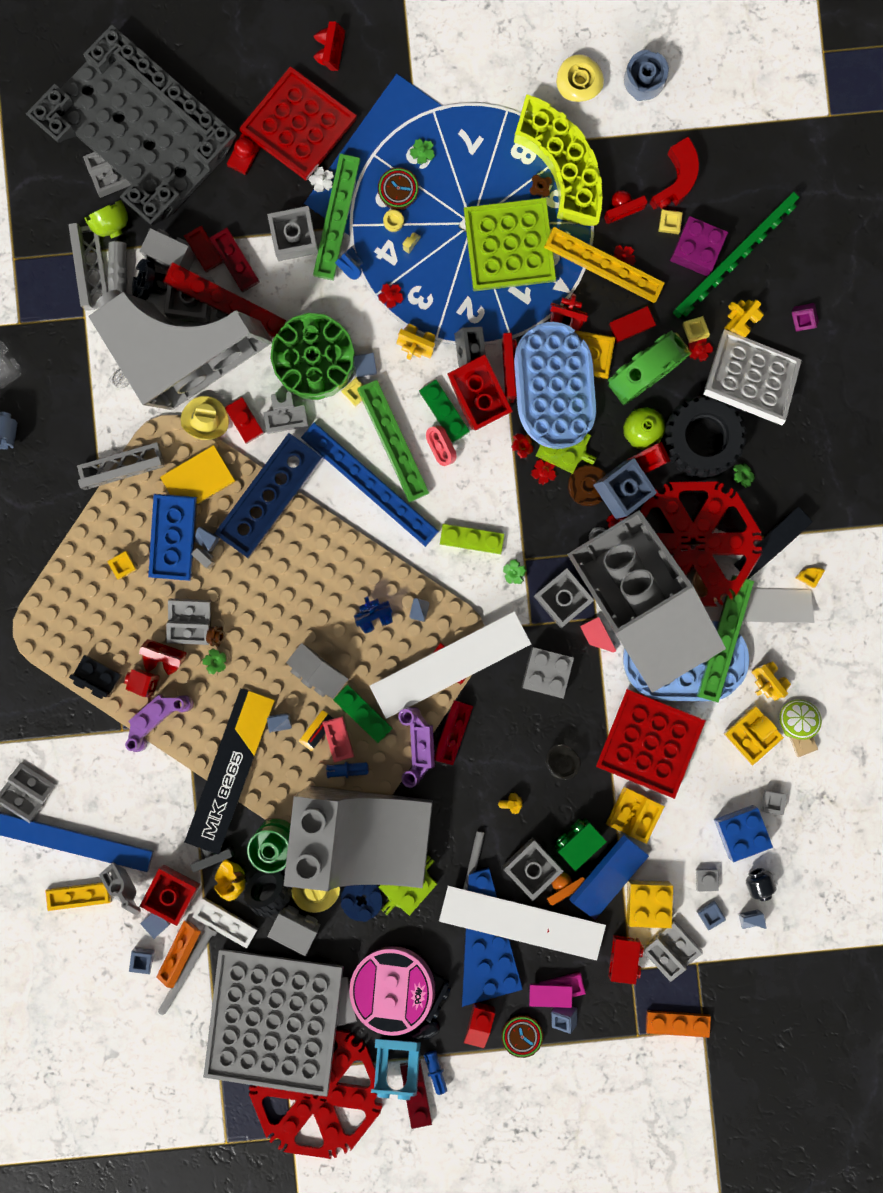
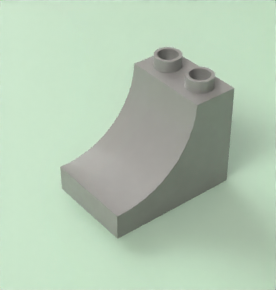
[88,289,272,410]
[567,510,726,693]
[284,786,433,891]

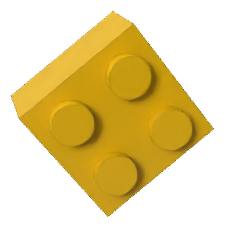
[626,880,673,928]

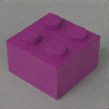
[670,216,728,277]

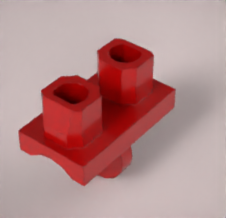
[550,294,588,331]

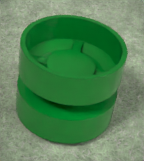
[247,819,291,873]

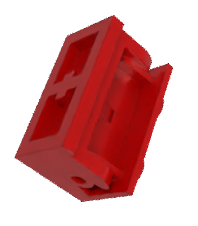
[608,935,644,985]

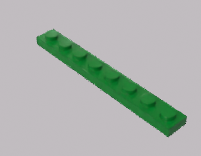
[673,192,800,319]

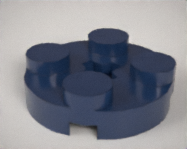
[341,885,382,922]

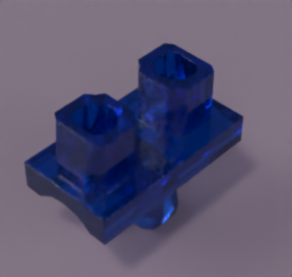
[354,596,393,634]

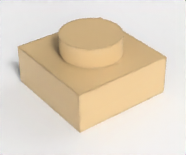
[789,737,818,757]

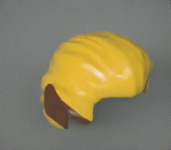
[214,859,246,901]

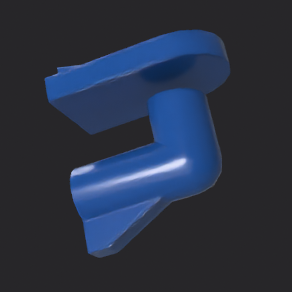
[335,246,364,280]

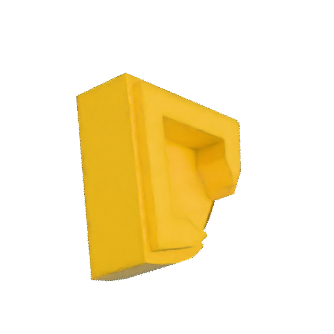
[796,568,825,588]

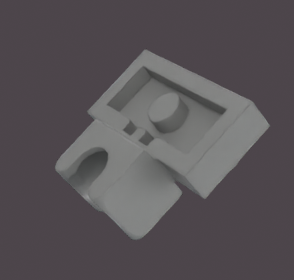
[263,391,308,434]

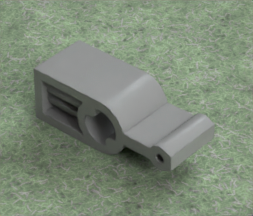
[99,862,141,916]

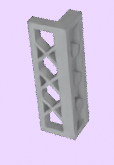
[69,223,108,311]
[77,442,165,490]

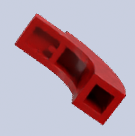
[650,137,699,210]

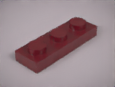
[209,228,260,293]
[434,700,473,765]
[400,1060,432,1129]

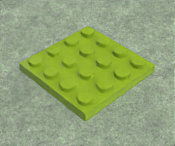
[464,198,556,291]

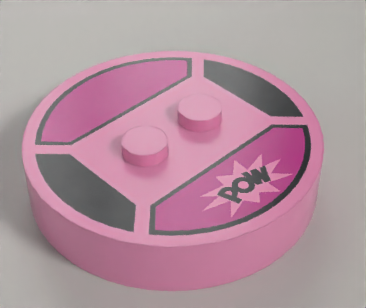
[349,946,435,1036]

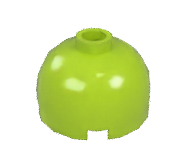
[84,200,128,239]
[623,407,665,450]

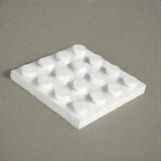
[703,329,802,426]

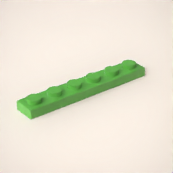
[313,154,361,281]
[357,380,429,503]
[697,575,754,703]

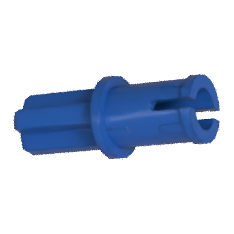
[326,762,369,778]
[423,1050,447,1095]

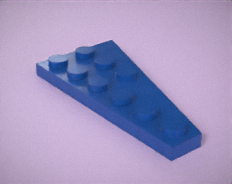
[462,867,523,1007]

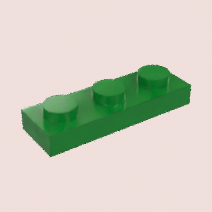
[419,380,470,444]
[333,685,393,743]

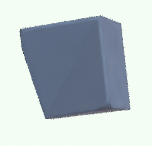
[194,527,220,552]
[409,598,429,622]
[267,713,292,733]
[739,909,767,929]
[129,948,155,974]
[552,1007,577,1034]

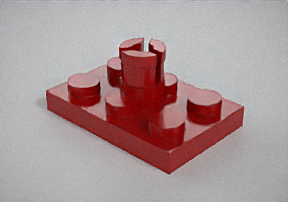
[501,333,517,403]

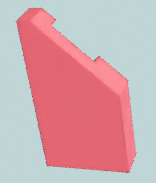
[580,617,616,653]

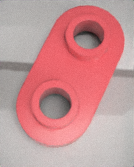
[426,425,456,466]

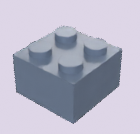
[593,458,657,519]

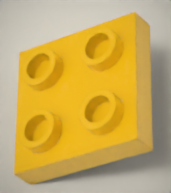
[723,706,784,766]

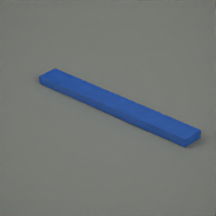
[301,422,439,547]
[0,812,154,872]

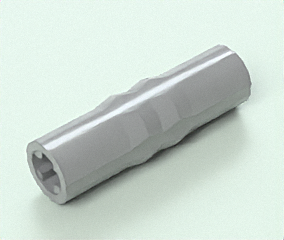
[108,241,127,293]

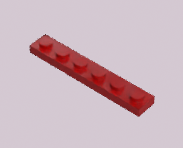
[163,262,286,338]

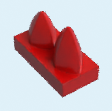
[313,21,345,71]
[139,639,187,675]

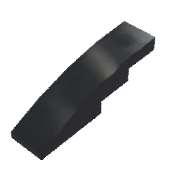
[734,506,813,579]

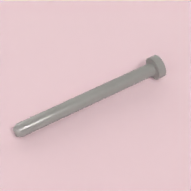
[158,925,218,1015]

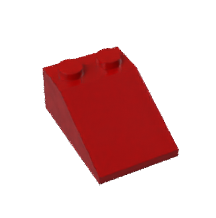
[447,354,513,431]

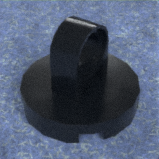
[132,259,167,301]

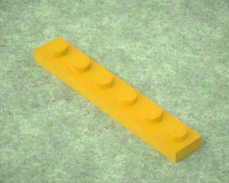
[544,227,664,303]

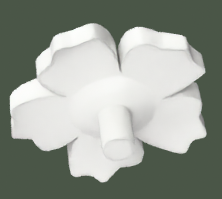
[308,167,334,192]

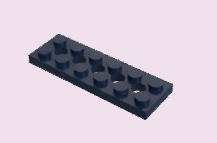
[214,433,323,559]

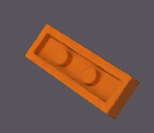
[156,921,201,988]
[646,1010,711,1038]

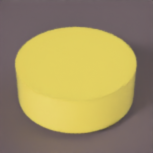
[383,210,404,232]

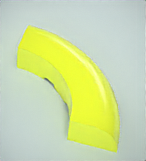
[514,94,603,226]

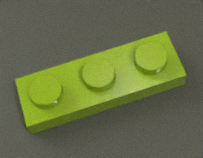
[440,524,504,555]

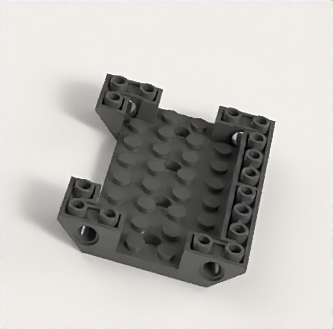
[26,25,236,226]

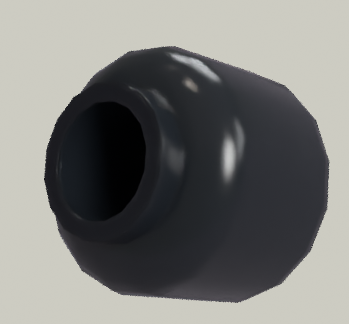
[746,868,777,901]

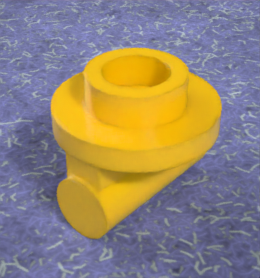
[498,793,522,814]

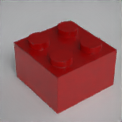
[139,865,200,926]

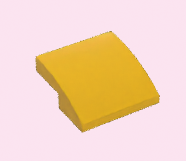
[606,787,665,844]

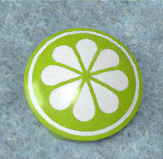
[779,700,822,740]

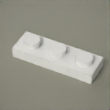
[192,898,258,948]

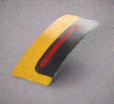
[299,710,334,751]

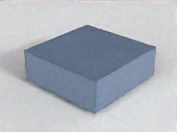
[354,353,377,378]
[696,901,726,931]
[140,913,171,939]

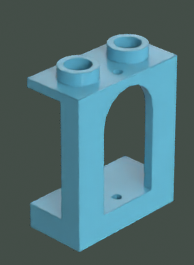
[371,1039,421,1100]

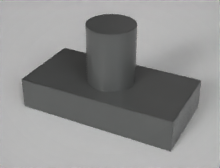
[190,846,235,873]

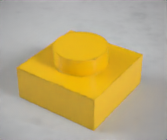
[107,551,137,580]

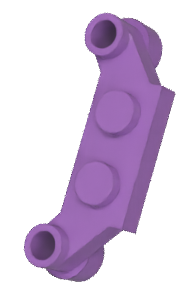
[125,694,193,752]
[398,707,435,788]

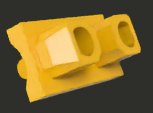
[724,300,764,337]
[396,324,435,360]
[751,661,791,701]

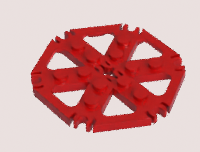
[640,481,762,607]
[249,1029,382,1159]

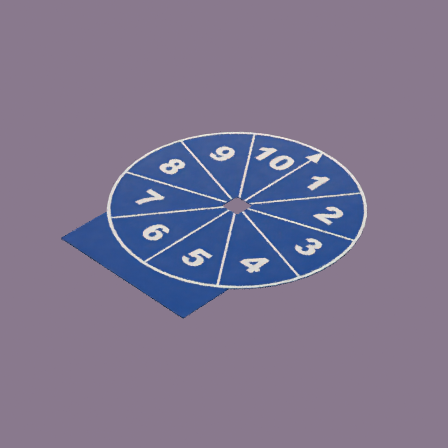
[304,74,594,345]

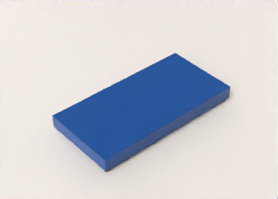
[148,494,197,581]
[569,835,649,919]

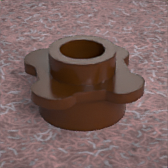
[530,175,552,197]
[206,626,224,647]

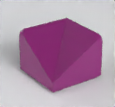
[792,303,819,332]

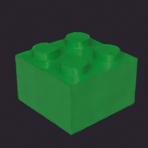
[555,818,607,871]

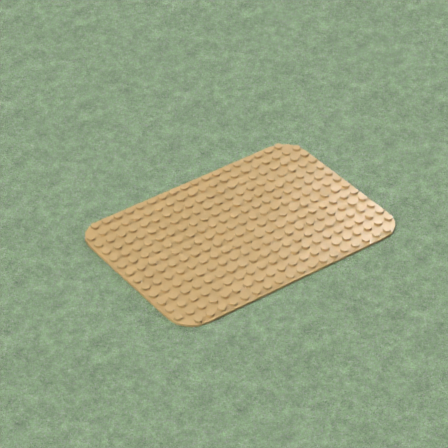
[13,415,485,824]

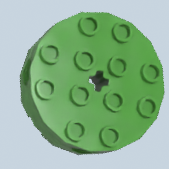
[270,313,356,400]
[608,330,692,405]

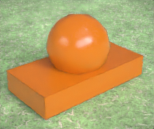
[547,872,585,906]

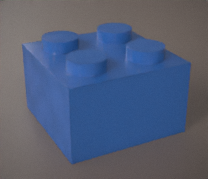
[714,805,773,862]

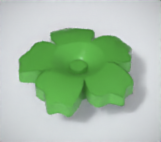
[410,139,435,165]
[733,463,755,488]
[503,559,527,584]
[202,648,226,675]

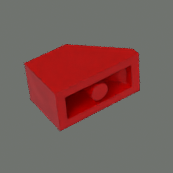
[124,669,160,697]
[464,1002,495,1048]

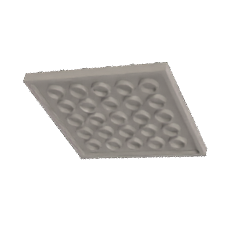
[203,949,344,1097]

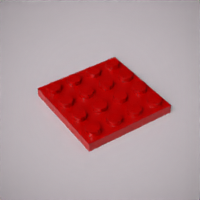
[240,66,357,181]
[596,689,706,799]

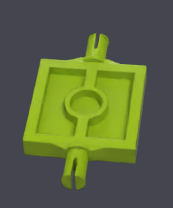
[535,434,597,474]
[378,856,437,916]

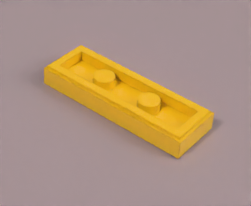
[45,882,112,911]

